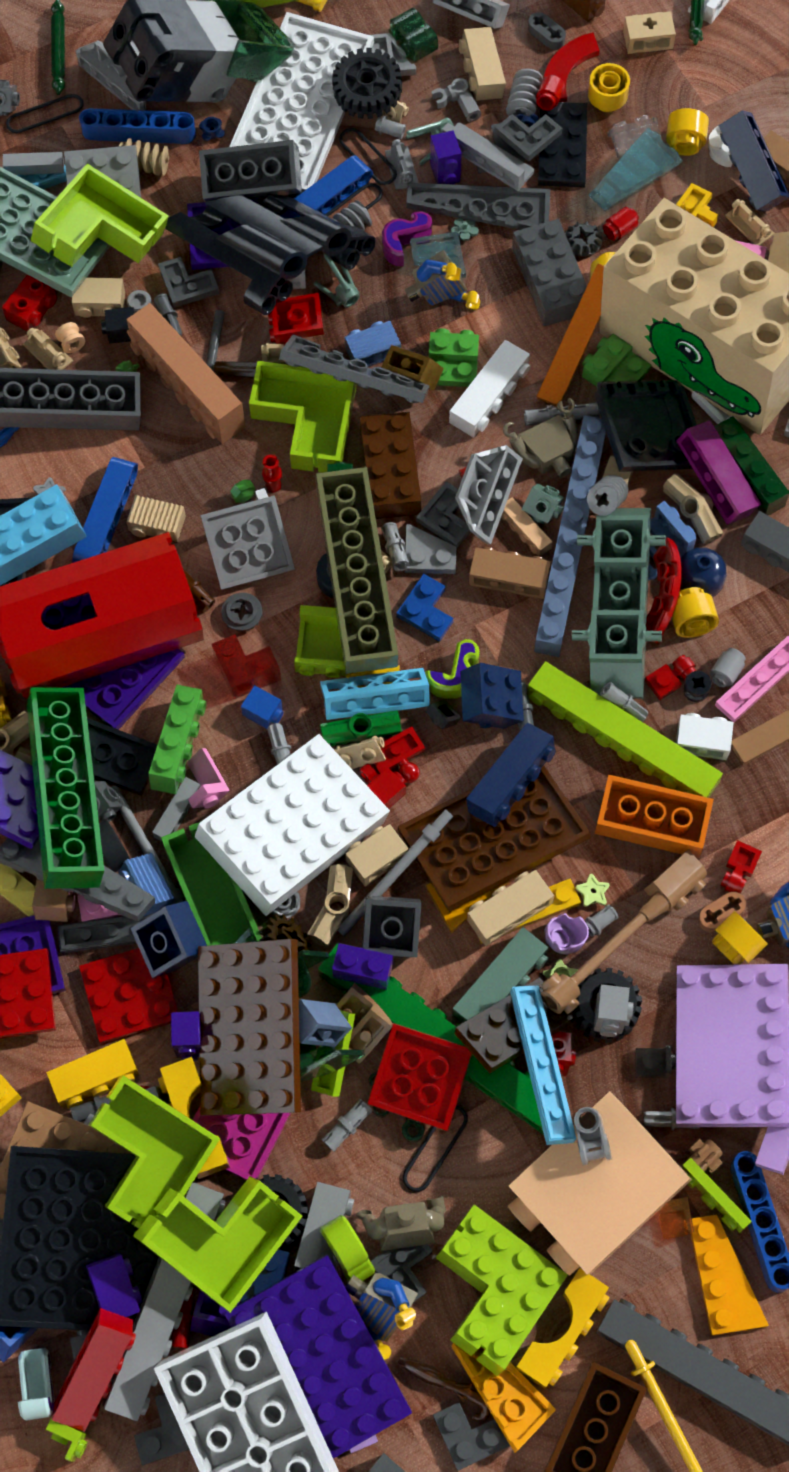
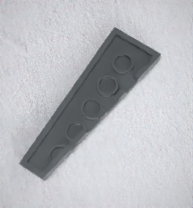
[406,183,550,230]
[279,335,429,403]
[0,838,155,922]

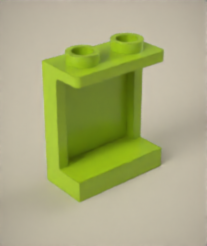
[294,605,347,678]

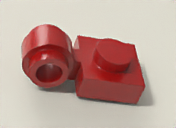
[645,655,697,700]
[720,840,762,894]

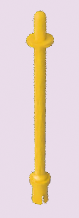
[625,1340,703,1472]

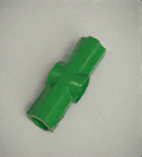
[320,710,402,746]

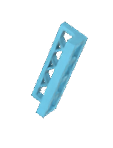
[320,668,430,720]

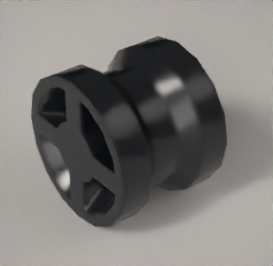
[683,671,712,702]

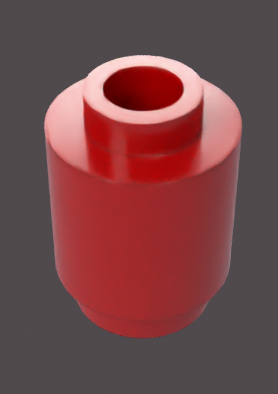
[536,75,565,111]
[603,206,639,241]

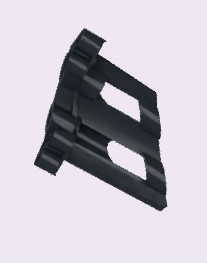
[165,194,376,315]

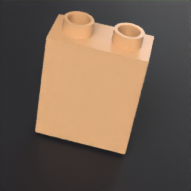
[508,1091,692,1276]

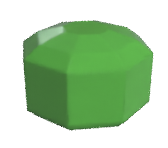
[230,480,256,503]

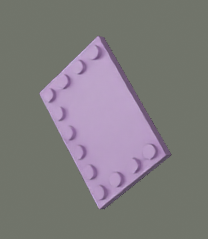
[676,964,789,1127]

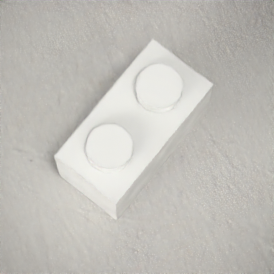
[676,713,733,760]

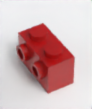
[2,274,57,332]

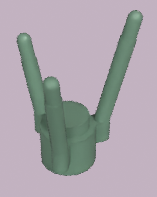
[406,117,454,166]
[314,254,360,308]

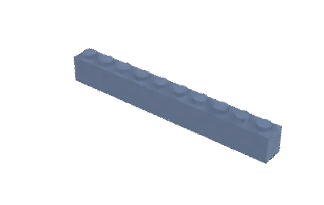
[534,415,606,657]

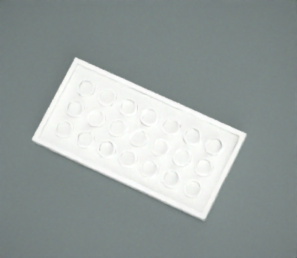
[229,12,374,192]

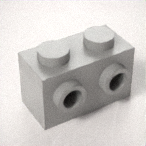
[594,984,633,1037]

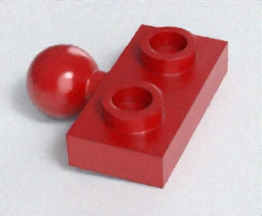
[373,726,425,783]

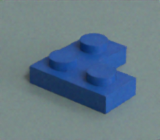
[396,574,454,642]

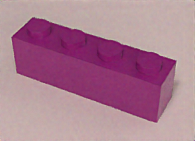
[676,420,761,525]

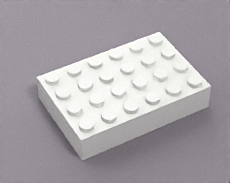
[195,734,390,916]
[154,1312,339,1472]

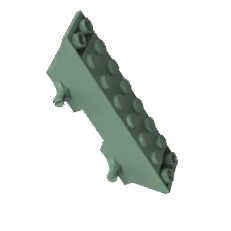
[572,508,666,699]

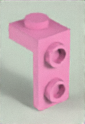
[188,748,230,809]

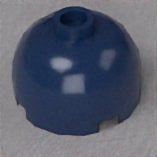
[680,548,727,597]

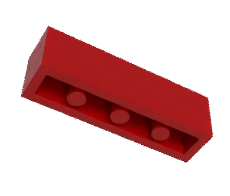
[52,1308,136,1432]

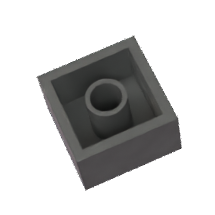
[362,895,422,958]

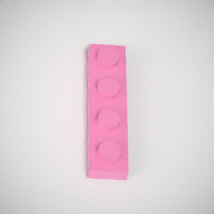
[715,636,789,723]

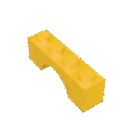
[158,1057,230,1179]
[516,1268,610,1389]

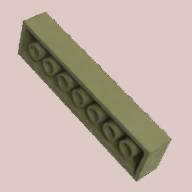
[316,467,398,674]

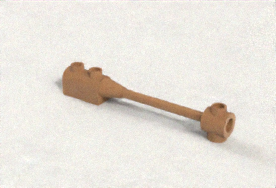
[539,849,707,1014]

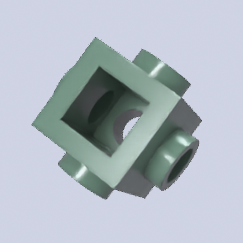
[521,484,564,524]

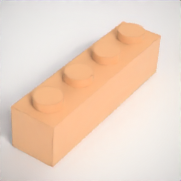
[501,497,552,557]

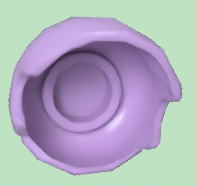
[544,913,589,955]

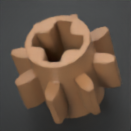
[688,1139,723,1174]

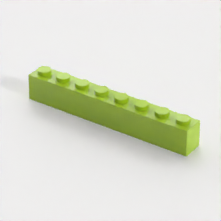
[527,661,723,798]

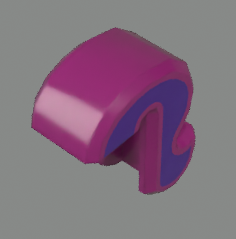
[382,211,432,266]

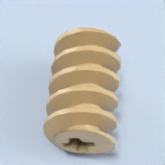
[119,138,169,176]

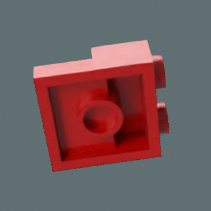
[268,293,324,346]

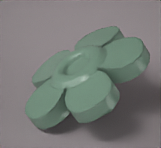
[451,218,479,241]

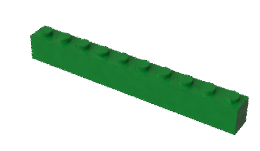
[318,943,544,1135]

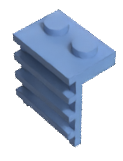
[648,501,696,581]

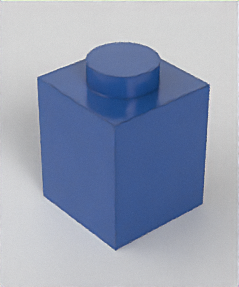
[241,685,284,729]

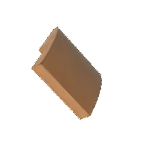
[336,983,393,1064]

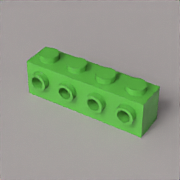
[149,684,206,794]

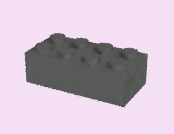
[199,140,302,202]
[512,219,587,327]

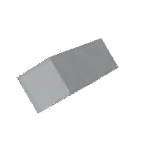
[3,152,64,175]
[152,777,201,841]

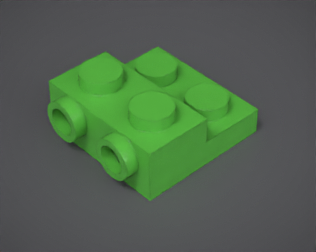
[429,328,479,387]
[582,334,651,387]

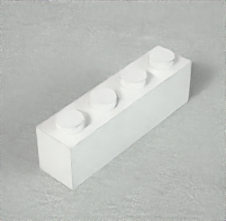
[449,340,531,438]

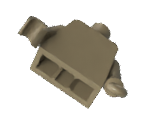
[503,398,578,478]
[357,1195,446,1251]

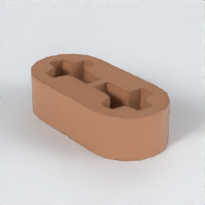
[698,892,746,932]

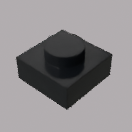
[425,700,461,730]

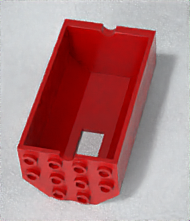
[0,532,204,699]

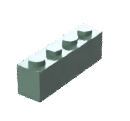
[452,927,548,1023]

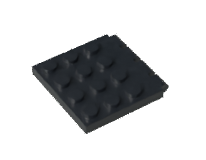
[594,380,697,472]

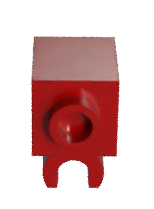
[360,763,406,809]

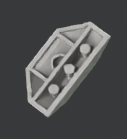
[75,41,146,110]
[455,445,523,545]

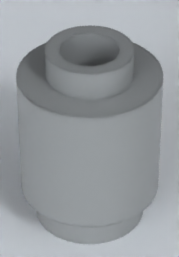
[710,648,746,687]

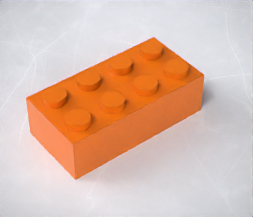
[595,774,714,858]

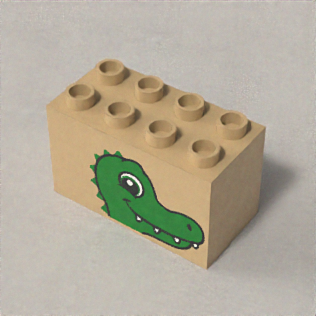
[600,198,789,435]

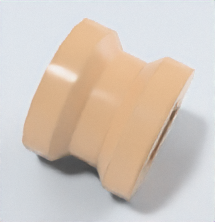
[55,322,86,353]

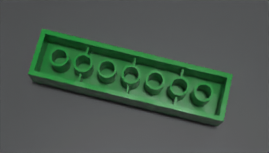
[27,687,104,889]

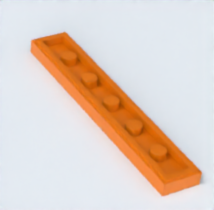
[536,264,604,407]

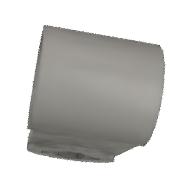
[574,1107,612,1165]

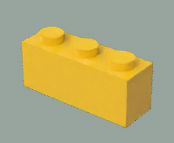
[46,1039,140,1109]

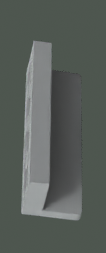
[442,123,534,191]

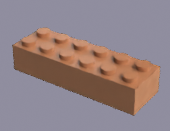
[127,303,246,444]

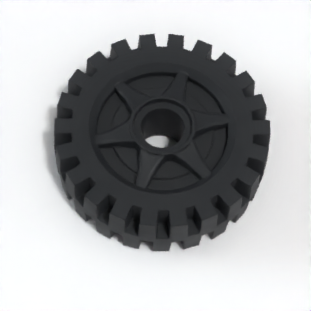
[332,48,402,119]

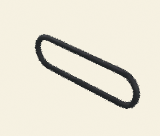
[6,94,84,133]
[339,128,397,185]
[325,183,383,216]
[403,1105,468,1192]

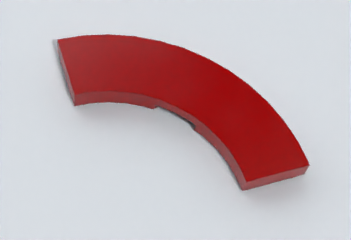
[543,32,600,102]
[646,537,681,643]

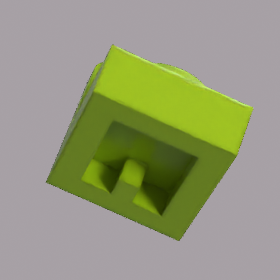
[46,1418,88,1462]

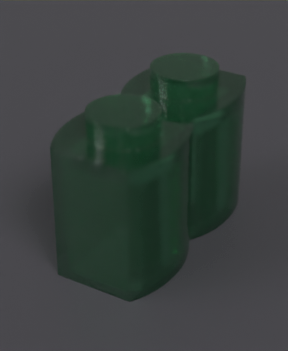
[389,8,438,61]

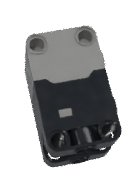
[103,0,249,103]

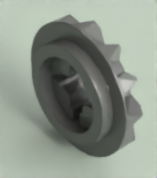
[565,221,602,256]
[221,593,262,632]

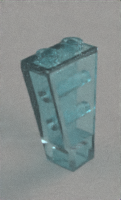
[588,127,683,211]

